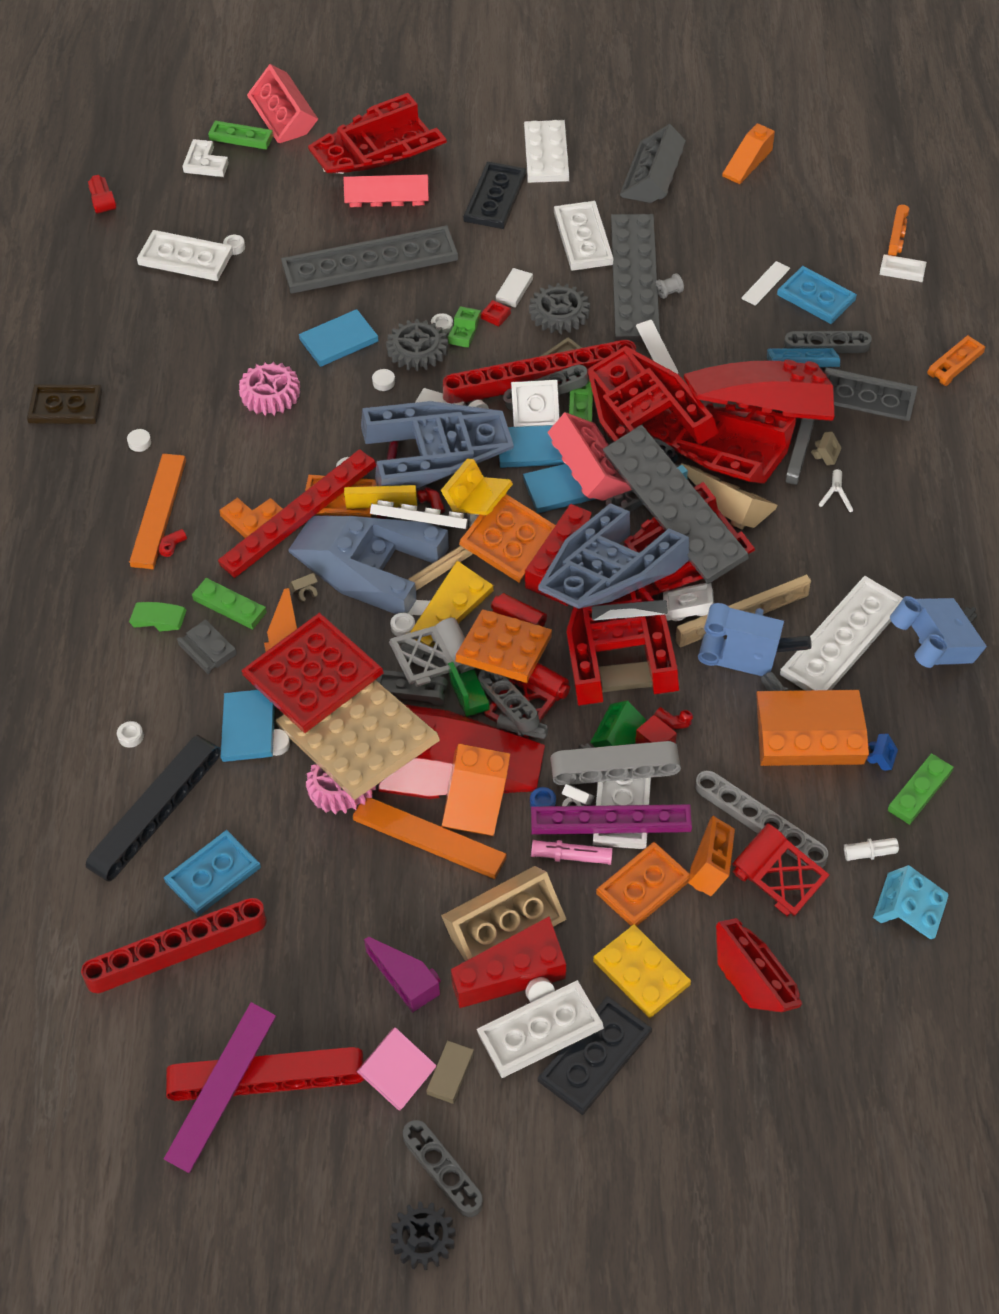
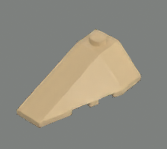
[681,463,778,529]

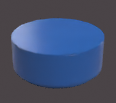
[530,787,556,807]

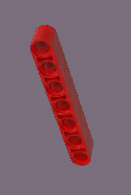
[81,898,267,993]
[166,1047,364,1101]

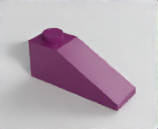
[364,937,441,1013]

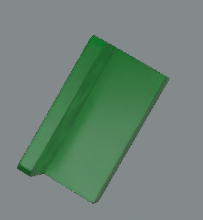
[448,662,490,717]
[590,700,646,748]

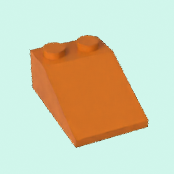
[441,744,510,836]

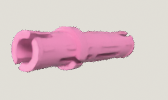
[531,840,613,865]

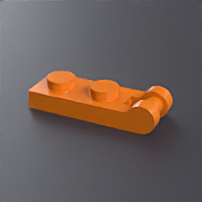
[888,205,909,256]
[927,335,985,386]

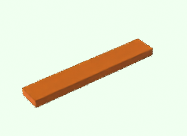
[129,454,186,569]
[353,798,507,879]

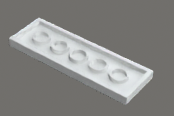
[780,576,903,691]

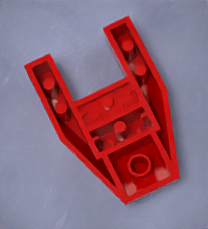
[587,346,718,445]
[566,587,679,706]

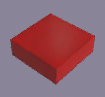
[481,300,511,327]

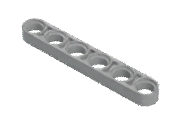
[695,770,828,868]

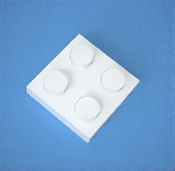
[511,380,559,427]
[663,583,714,621]

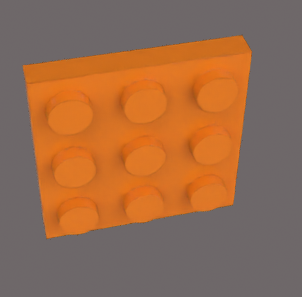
[459,494,556,583]
[455,609,552,683]

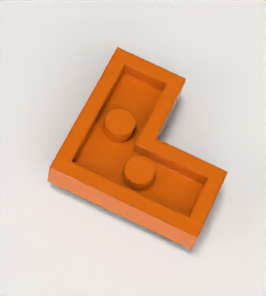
[219,497,283,538]

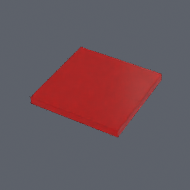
[241,612,384,733]

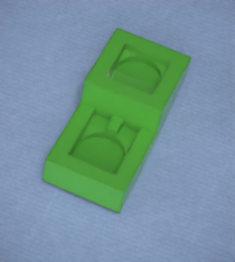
[448,306,481,348]
[129,602,187,632]

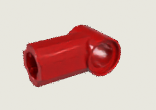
[88,175,116,214]

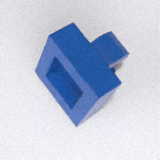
[867,734,898,770]

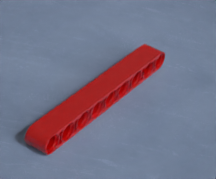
[443,340,636,404]

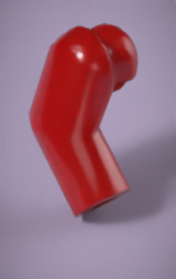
[417,487,445,514]
[159,529,187,557]
[654,707,693,729]

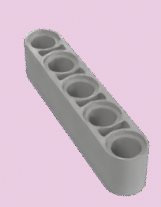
[550,741,681,785]

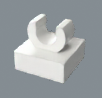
[562,784,595,806]

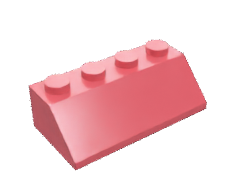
[247,64,318,143]
[344,175,429,208]
[548,412,632,501]

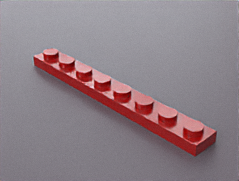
[218,449,376,578]

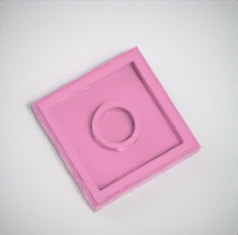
[357,1028,437,1110]

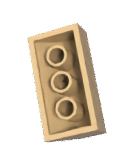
[441,866,567,961]

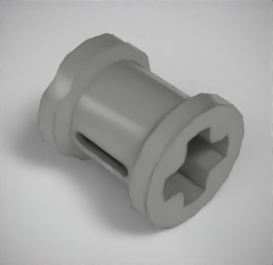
[655,273,684,299]

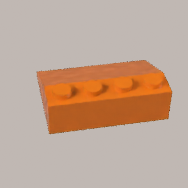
[756,690,869,766]

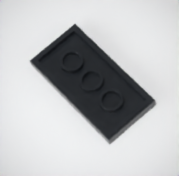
[463,162,527,229]
[538,996,652,1115]

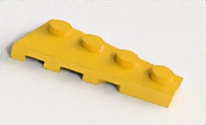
[410,561,494,648]

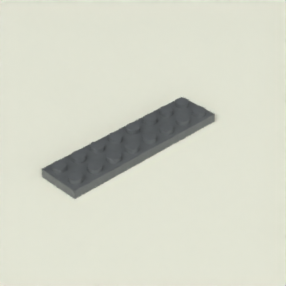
[611,214,660,342]
[281,225,458,294]
[602,425,749,584]

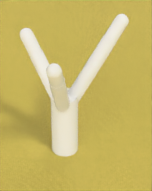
[819,469,853,512]

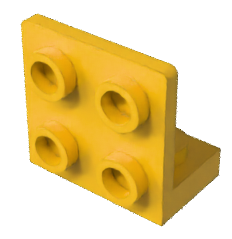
[441,459,513,515]

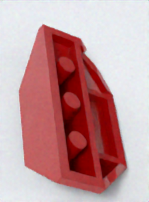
[716,918,802,1012]

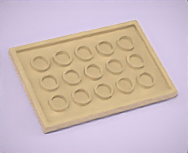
[275,680,440,800]

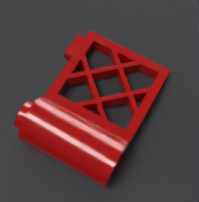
[491,593,547,627]
[485,663,571,739]
[732,823,830,917]

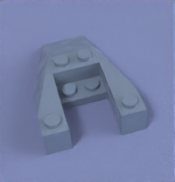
[361,401,514,489]
[538,503,689,609]
[289,516,449,614]

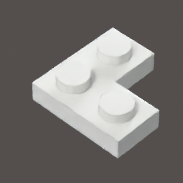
[183,139,229,177]

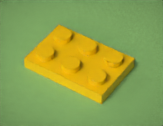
[593,924,691,1019]

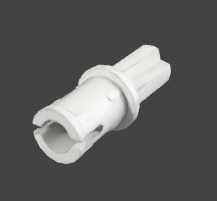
[844,838,899,861]

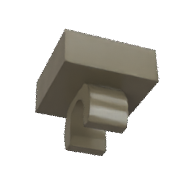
[811,432,841,465]
[289,573,318,602]

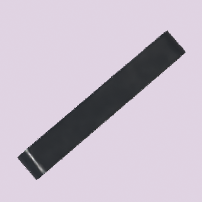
[85,735,221,882]

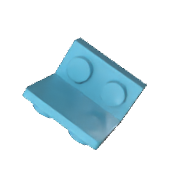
[873,865,948,939]

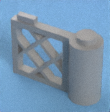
[389,618,475,687]

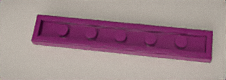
[531,804,692,834]
[164,1002,277,1173]

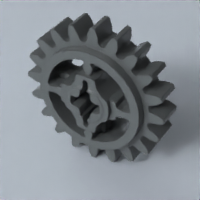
[529,283,590,334]
[386,319,448,371]

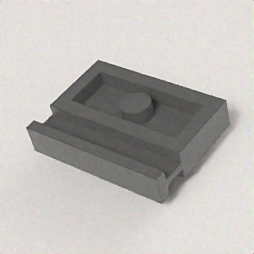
[177,619,237,674]

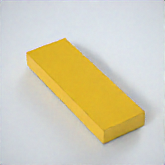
[344,485,417,509]

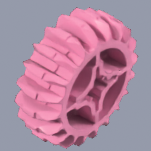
[239,361,300,416]
[306,765,376,815]

